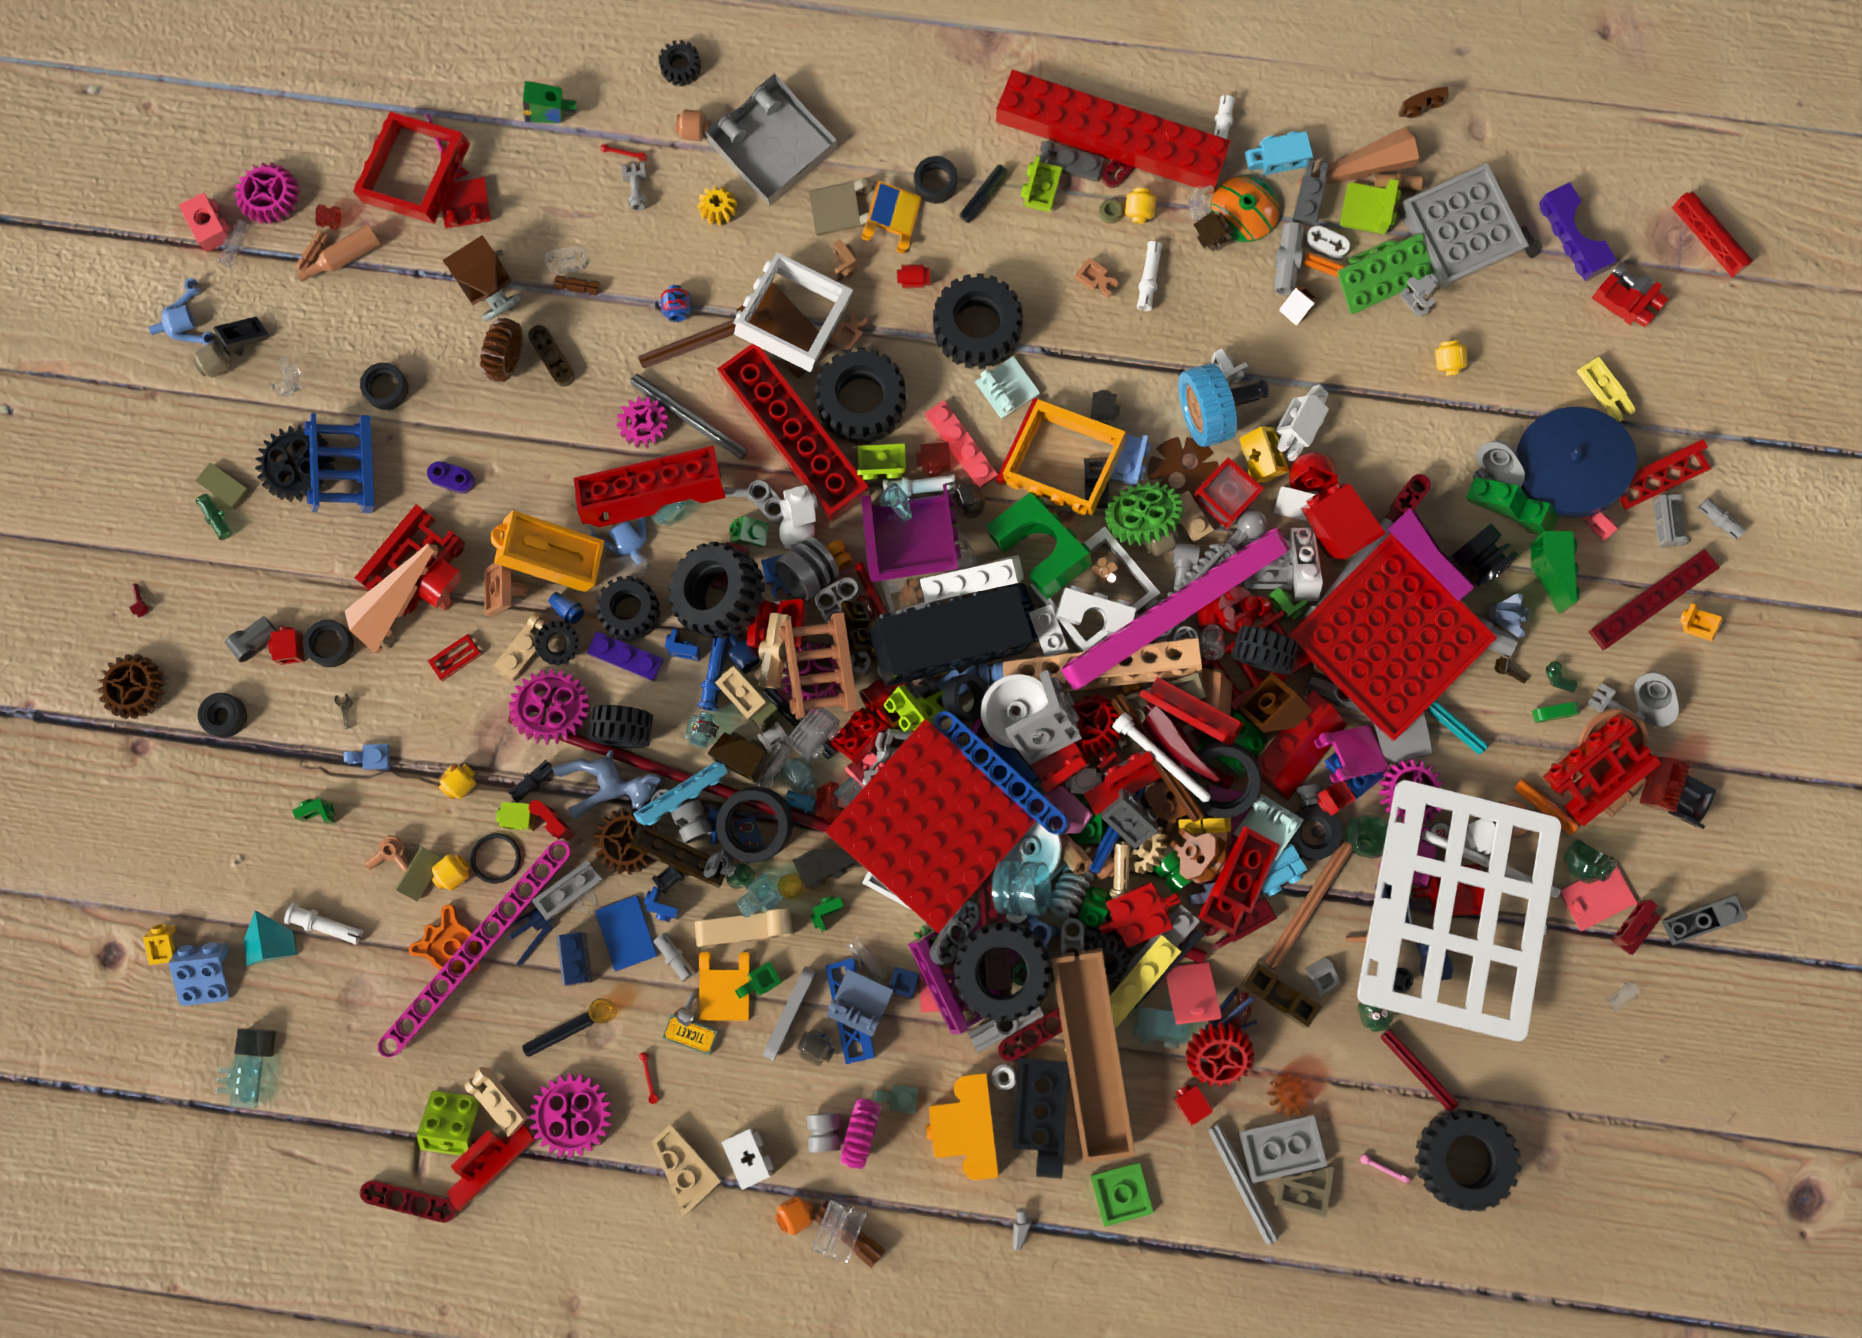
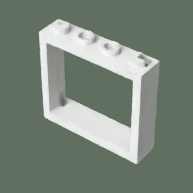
[733,252,853,372]
[1029,527,1160,652]

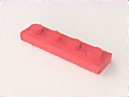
[925,400,998,490]

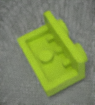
[1021,155,1062,213]

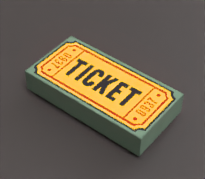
[662,1014,719,1055]

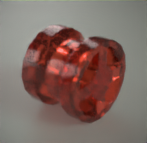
[315,204,342,230]

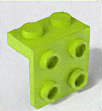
[1340,179,1401,235]
[857,444,906,480]

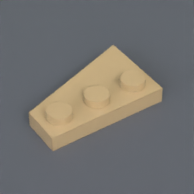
[651,1124,722,1217]

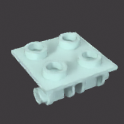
[975,356,1040,419]
[1234,794,1303,861]

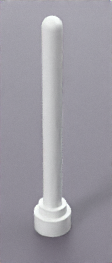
[1112,712,1210,802]

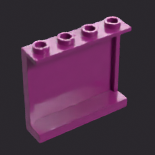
[861,484,962,582]

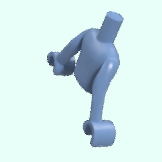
[148,278,218,345]
[579,517,647,566]

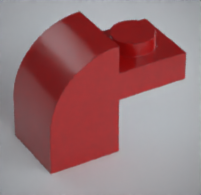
[417,557,462,611]

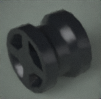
[1392,967,1413,993]

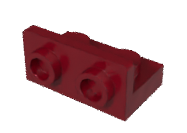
[1611,899,1661,955]

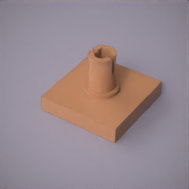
[484,563,528,617]

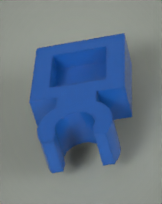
[761,554,791,600]

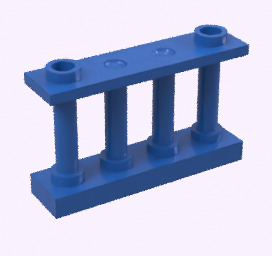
[304,413,374,513]

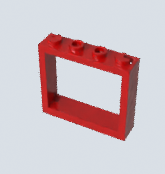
[353,111,471,225]

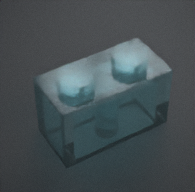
[1133,1007,1188,1049]

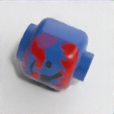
[660,285,692,322]

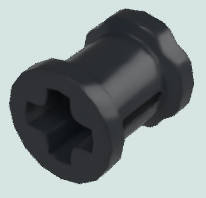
[652,865,685,894]

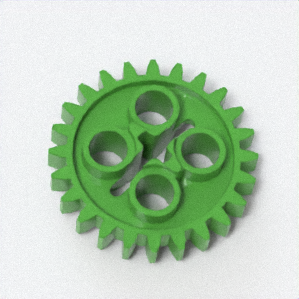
[1105,482,1184,546]

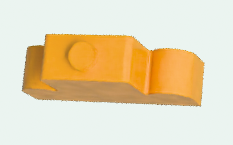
[926,1073,998,1180]

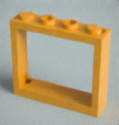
[1003,399,1127,515]

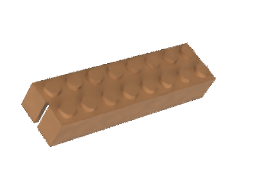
[1051,948,1135,1163]

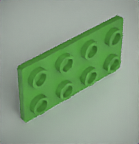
[1337,234,1434,314]

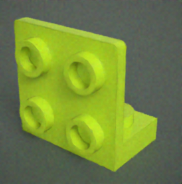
[417,1091,480,1156]

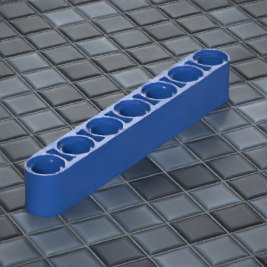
[934,711,1070,836]

